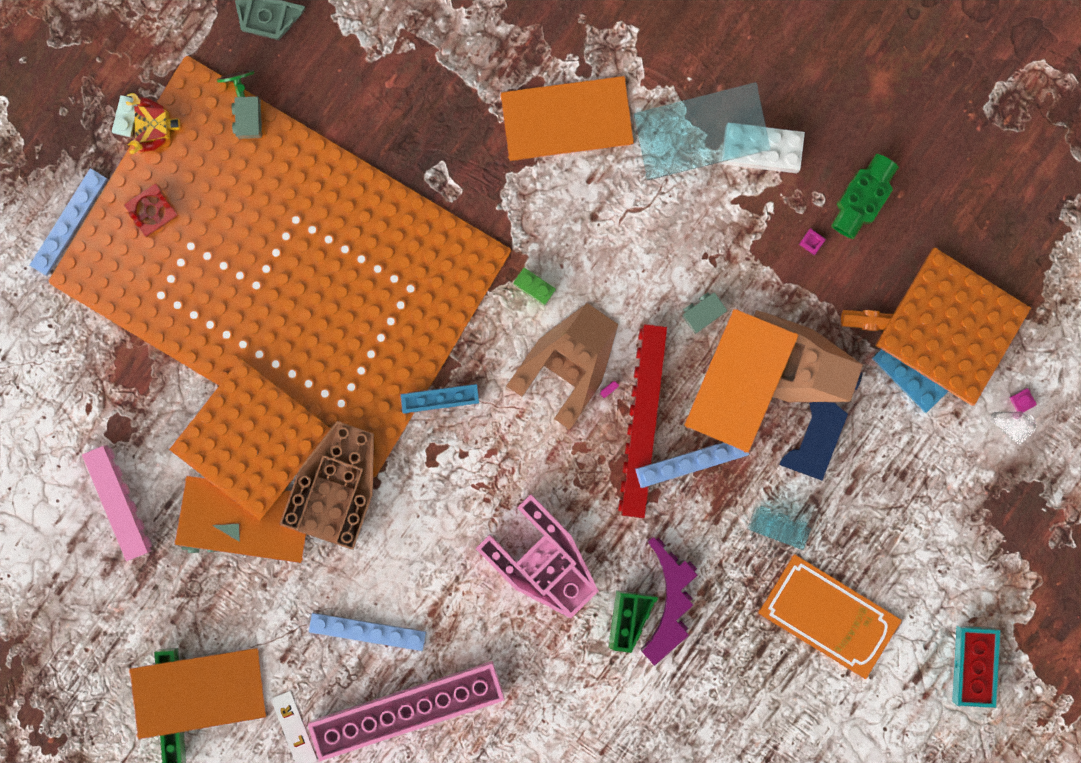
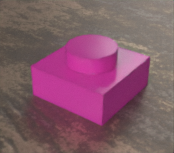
[1009,388,1037,414]

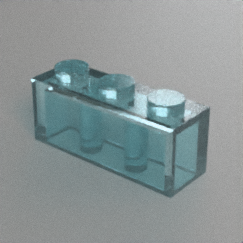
[747,506,811,550]

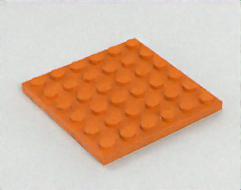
[876,247,1031,406]
[169,359,331,521]

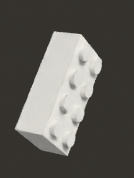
[722,123,805,173]

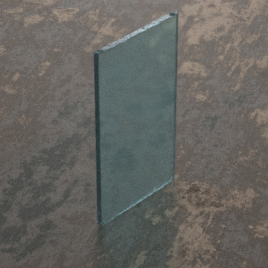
[634,82,771,180]

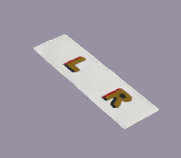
[271,691,317,763]

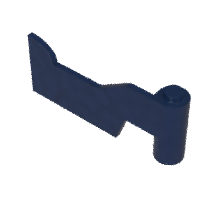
[779,372,863,481]

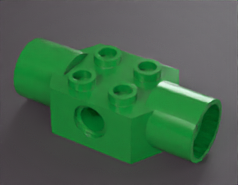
[831,154,899,240]

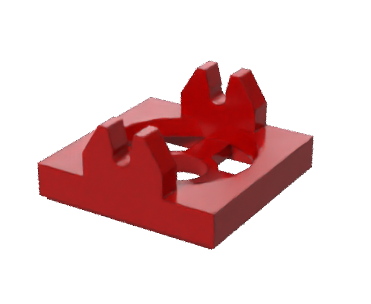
[124,183,178,237]

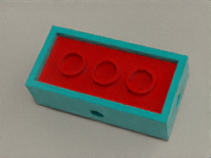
[952,625,1000,708]

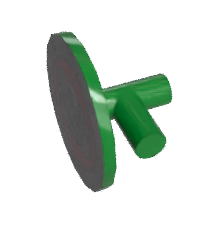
[217,70,255,97]

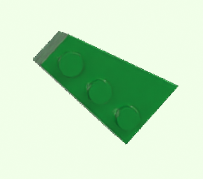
[608,590,658,653]

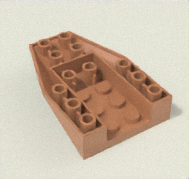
[279,421,374,550]

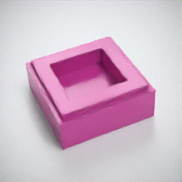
[799,228,826,255]
[600,381,619,398]

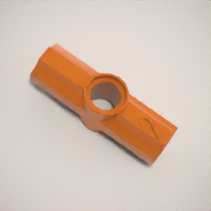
[841,310,893,331]

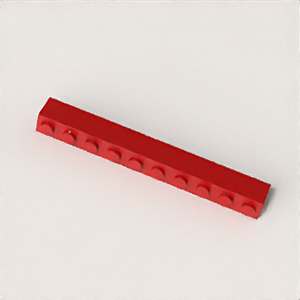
[618,324,667,518]

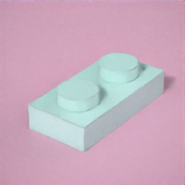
[112,95,137,138]

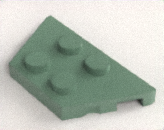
[235,0,305,40]

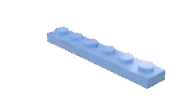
[29,168,108,276]
[636,442,750,488]
[309,613,426,651]

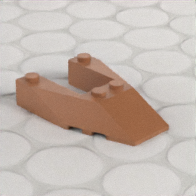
[506,303,619,430]
[754,310,863,403]

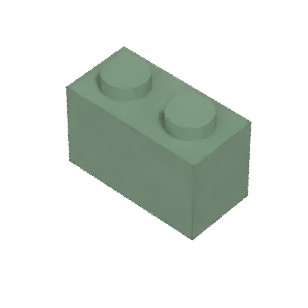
[232,97,262,139]
[682,292,728,334]

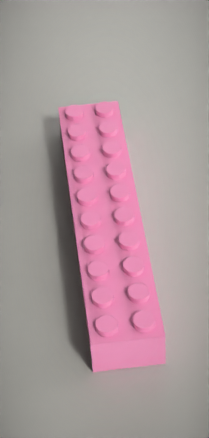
[307,661,505,762]

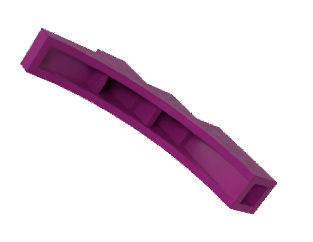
[641,536,698,666]

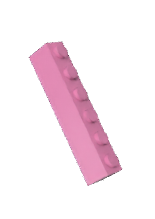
[82,445,152,561]

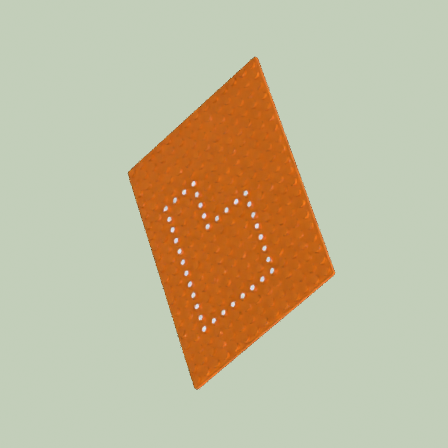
[49,56,511,478]

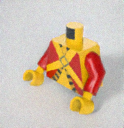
[126,93,180,154]

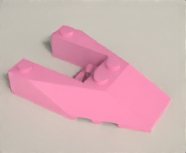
[476,494,598,618]

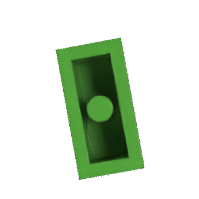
[513,268,556,306]

